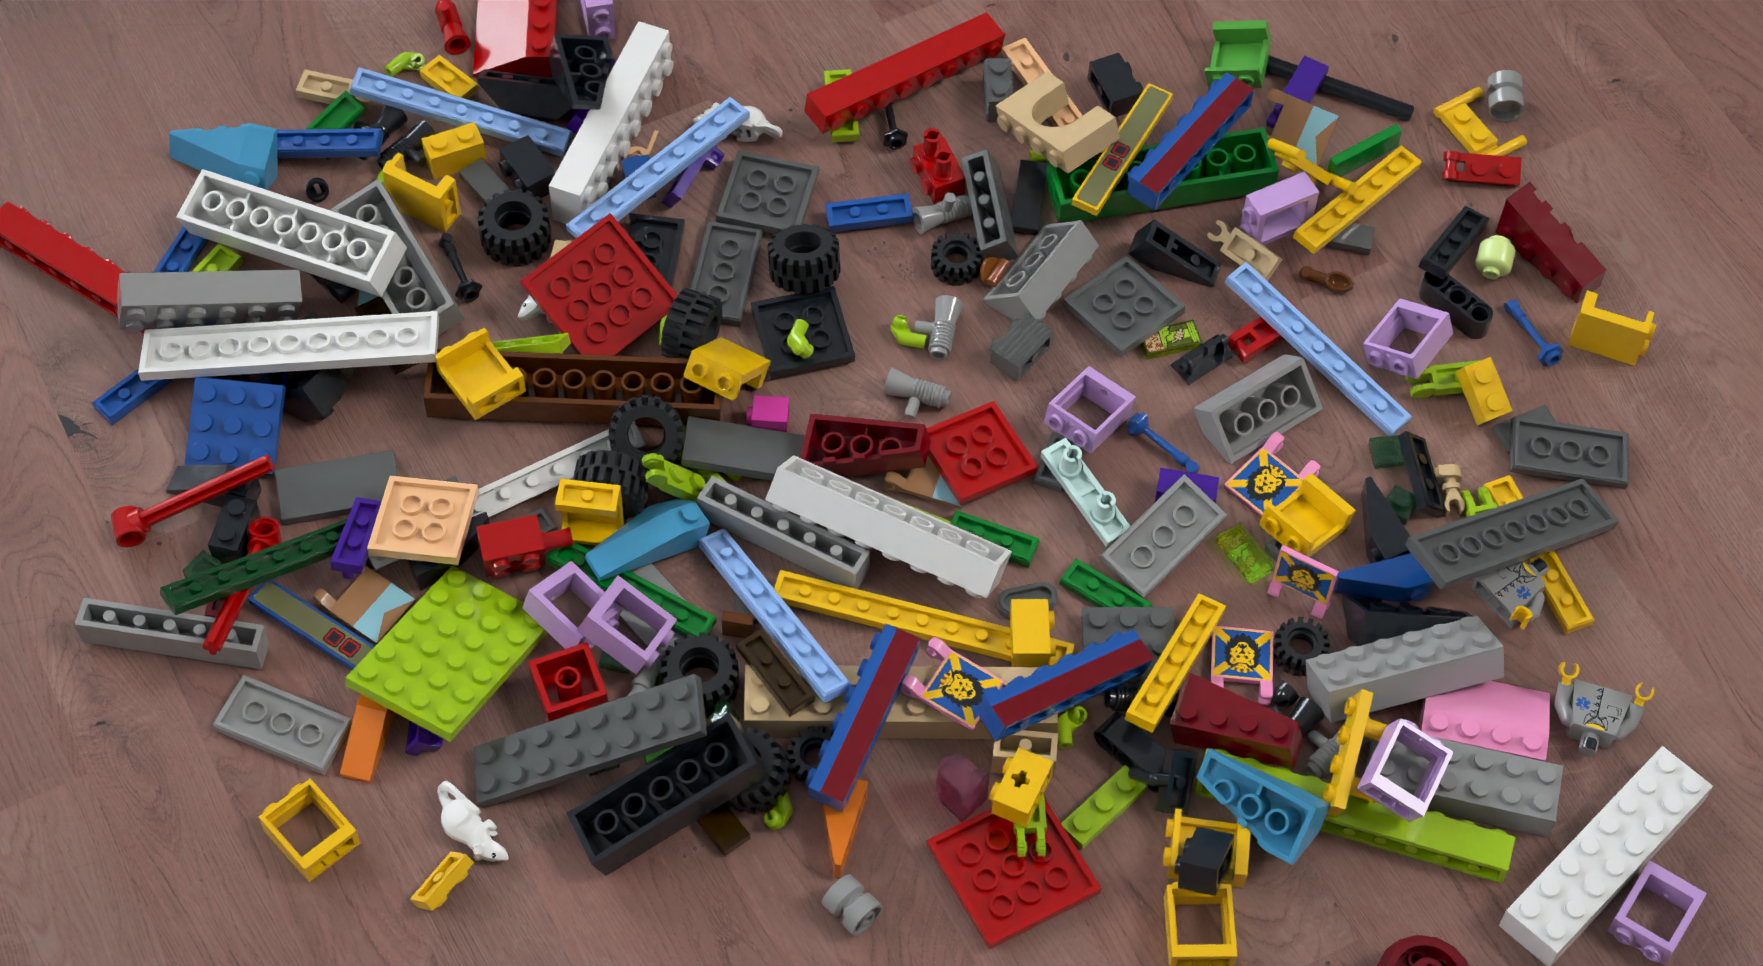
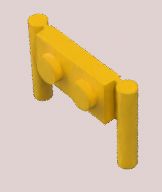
[1433,86,1527,156]
[1267,138,1358,193]

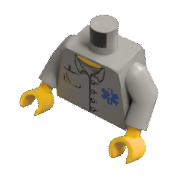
[1472,557,1549,630]
[1554,661,1654,757]

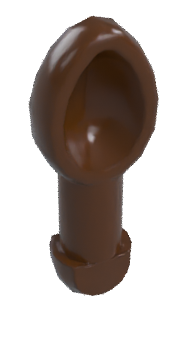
[1299,266,1354,293]

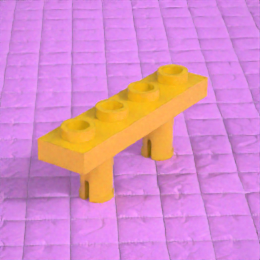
[1322,689,1387,817]

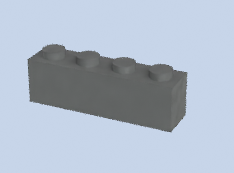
[961,149,1019,261]

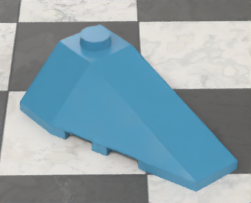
[169,123,278,190]
[585,498,710,581]
[1196,749,1331,865]

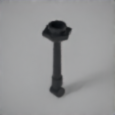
[883,102,908,150]
[439,233,483,302]

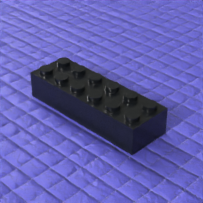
[567,712,769,876]

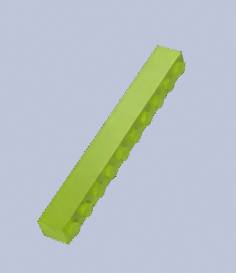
[1194,748,1516,883]

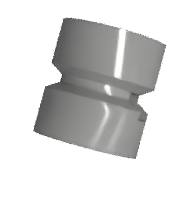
[1487,70,1525,122]
[822,874,883,936]

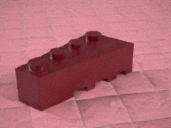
[1496,182,1606,304]
[800,413,931,477]
[1169,672,1303,768]

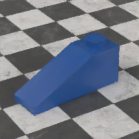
[1333,553,1434,603]

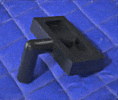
[1128,748,1198,815]

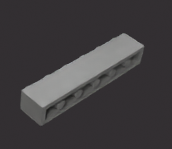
[697,476,870,589]
[74,597,270,670]

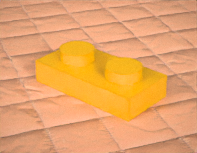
[420,55,479,100]
[410,851,474,911]

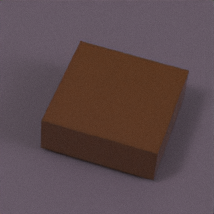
[721,611,754,639]

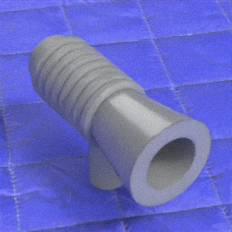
[912,192,972,234]
[914,295,963,361]
[883,367,952,419]
[1304,721,1370,778]

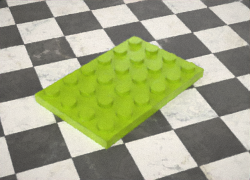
[345,566,548,742]

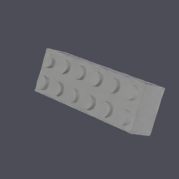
[331,179,465,336]
[117,270,302,332]
[1306,616,1504,723]
[1365,737,1563,838]

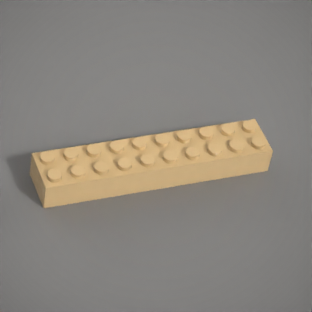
[744,665,1058,739]

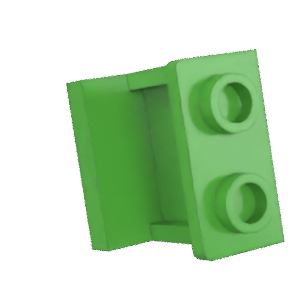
[1204,20,1272,88]

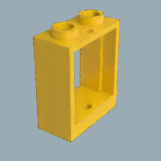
[259,779,361,883]
[1164,882,1237,966]

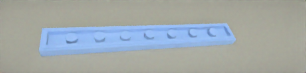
[350,67,572,158]
[566,97,750,238]
[1225,262,1412,438]
[698,528,851,703]

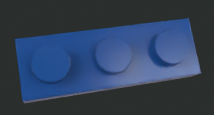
[825,193,913,232]

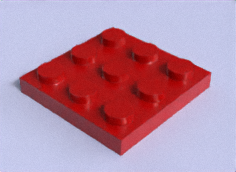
[927,401,1038,505]

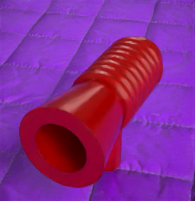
[435,0,471,55]

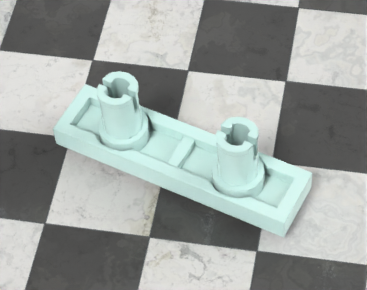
[1040,438,1130,548]

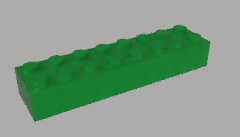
[1046,127,1279,223]

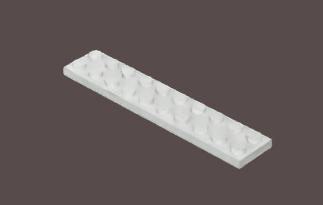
[138,311,439,381]

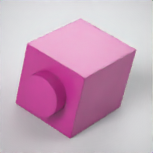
[746,395,789,432]

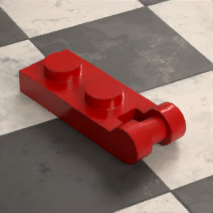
[1442,151,1522,187]
[1228,300,1297,364]

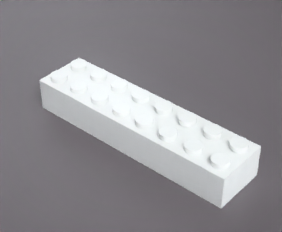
[549,21,674,224]
[176,169,407,297]
[765,455,1012,598]
[1499,746,1713,966]

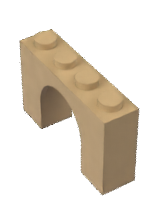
[995,71,1120,173]

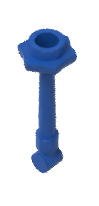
[1504,299,1563,366]
[1127,412,1200,473]

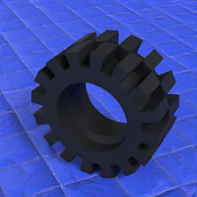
[931,231,982,286]
[1273,617,1330,676]
[787,726,834,786]

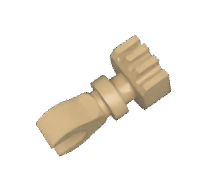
[1434,464,1465,517]

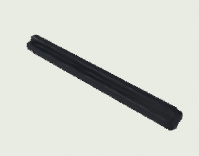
[1266,55,1414,121]

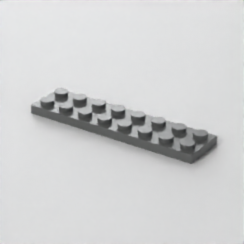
[1405,478,1619,590]
[473,674,707,808]

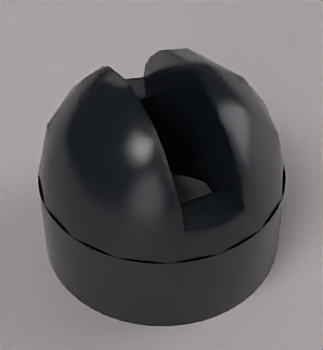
[306,177,329,202]
[1272,680,1300,708]

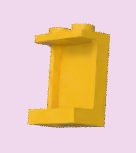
[382,153,461,233]
[1568,290,1657,366]
[435,328,526,420]
[684,337,771,401]
[1259,473,1356,557]
[555,478,624,546]
[1163,808,1251,888]

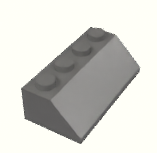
[983,220,1099,321]
[1193,354,1323,464]

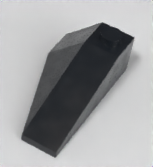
[548,34,612,110]
[283,367,356,422]
[1342,595,1473,646]

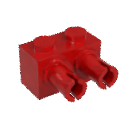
[910,128,966,204]

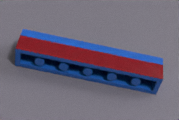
[1127,72,1254,211]
[805,624,920,812]
[976,629,1154,742]

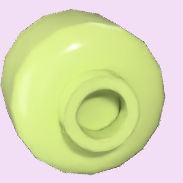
[1475,235,1516,279]

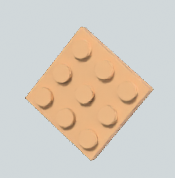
[367,476,479,565]

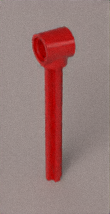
[111,454,275,547]
[202,517,282,655]

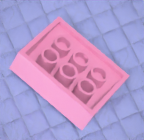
[1418,681,1550,762]

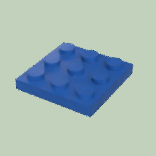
[184,377,286,475]

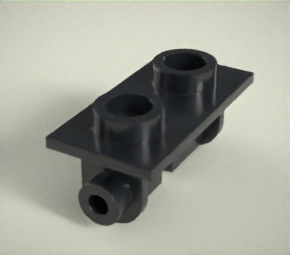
[1170,334,1233,385]

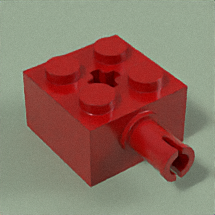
[476,514,574,579]
[528,642,608,722]

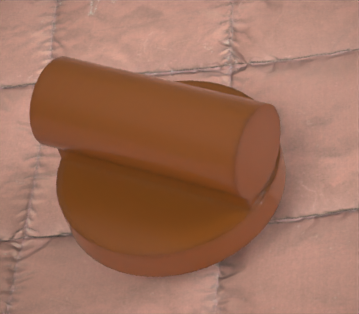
[980,257,1010,287]

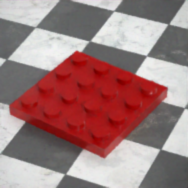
[520,213,677,356]
[926,797,1102,950]

